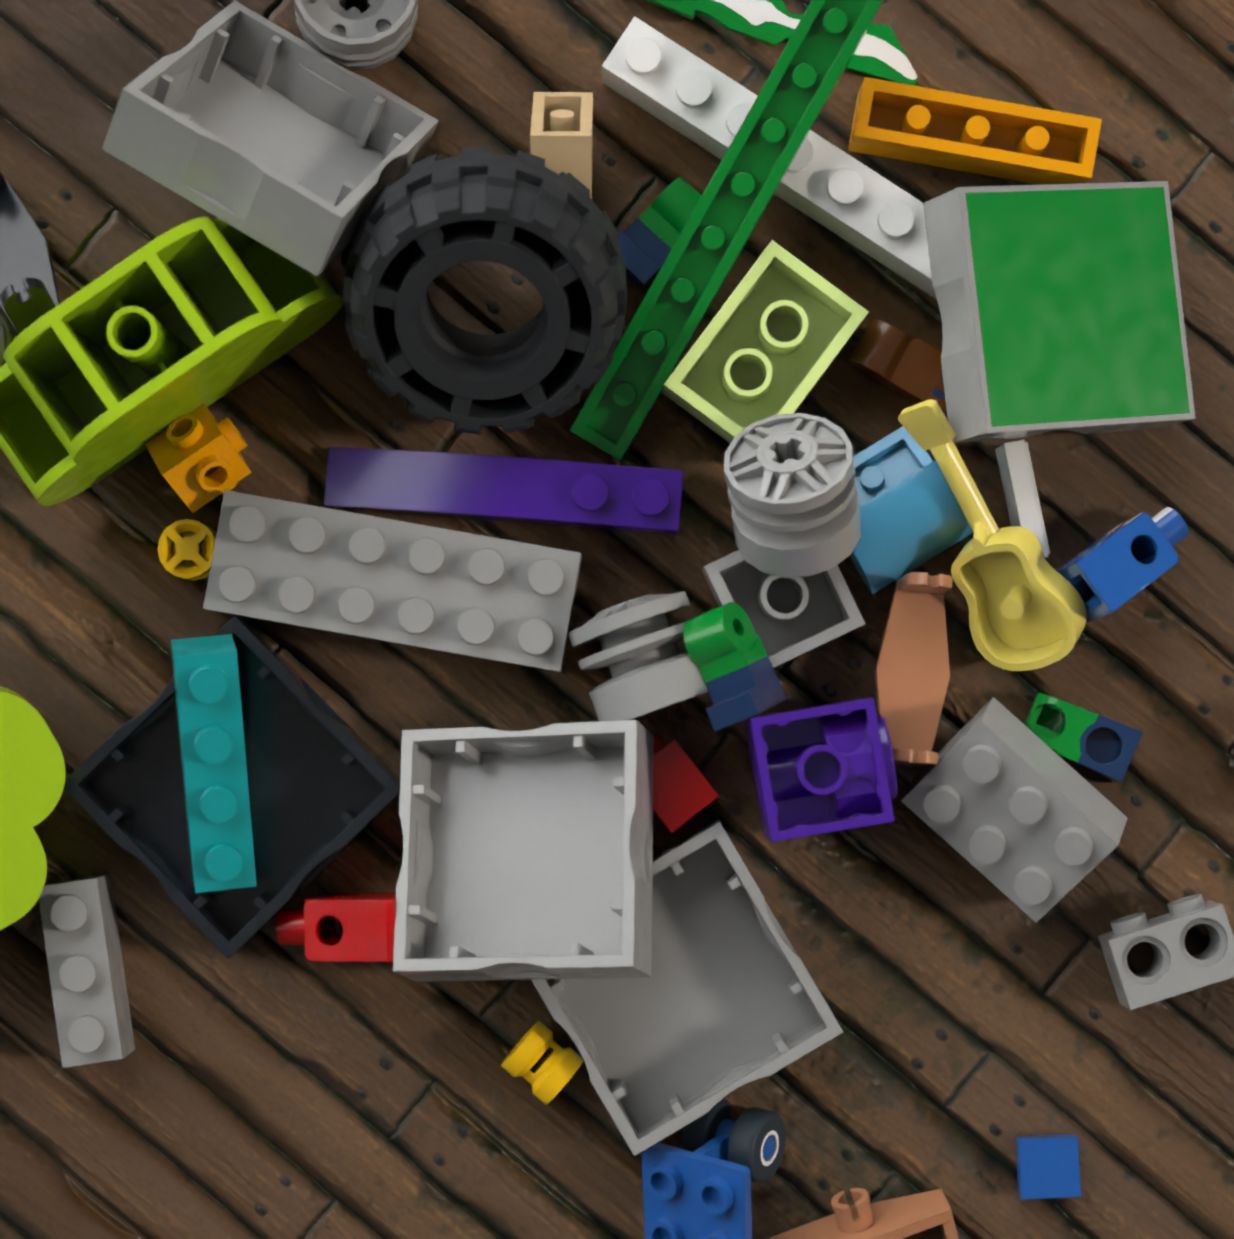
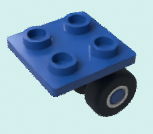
[642,1099,786,1239]

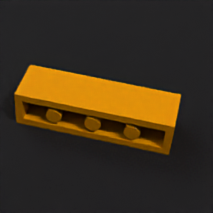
[848,77,1102,185]

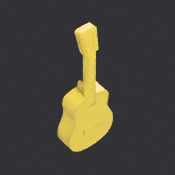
[898,399,1086,671]

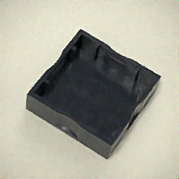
[64,616,400,959]

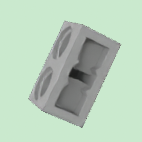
[1098,894,1234,1010]

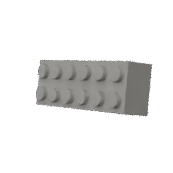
[203,490,582,673]

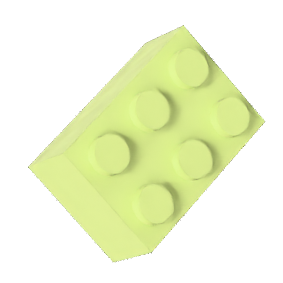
[662,240,869,443]

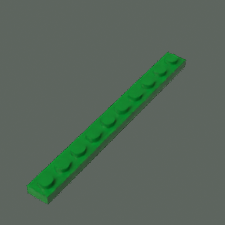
[570,0,884,461]

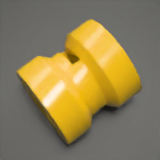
[500,1020,584,1105]

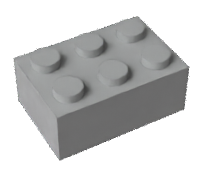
[901,697,1128,923]

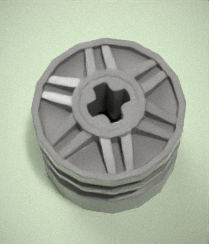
[294,0,418,70]
[724,413,861,578]
[568,591,708,721]

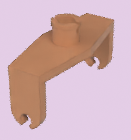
[875,572,953,768]
[767,1188,959,1239]

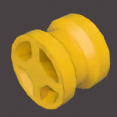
[157,519,217,581]

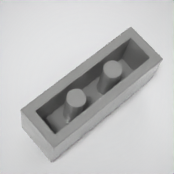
[39,874,135,1068]

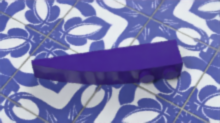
[324,447,683,535]

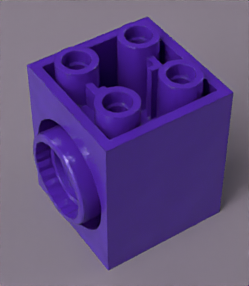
[744,698,897,842]

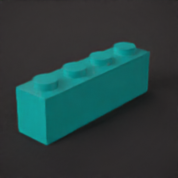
[171,634,257,893]

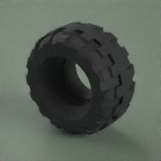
[342,146,627,435]

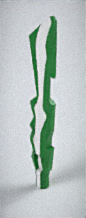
[647,0,918,85]

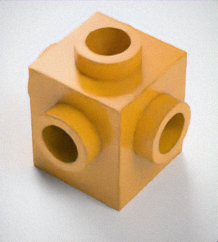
[145,404,252,513]

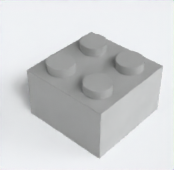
[702,550,865,668]

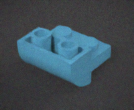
[847,426,973,594]

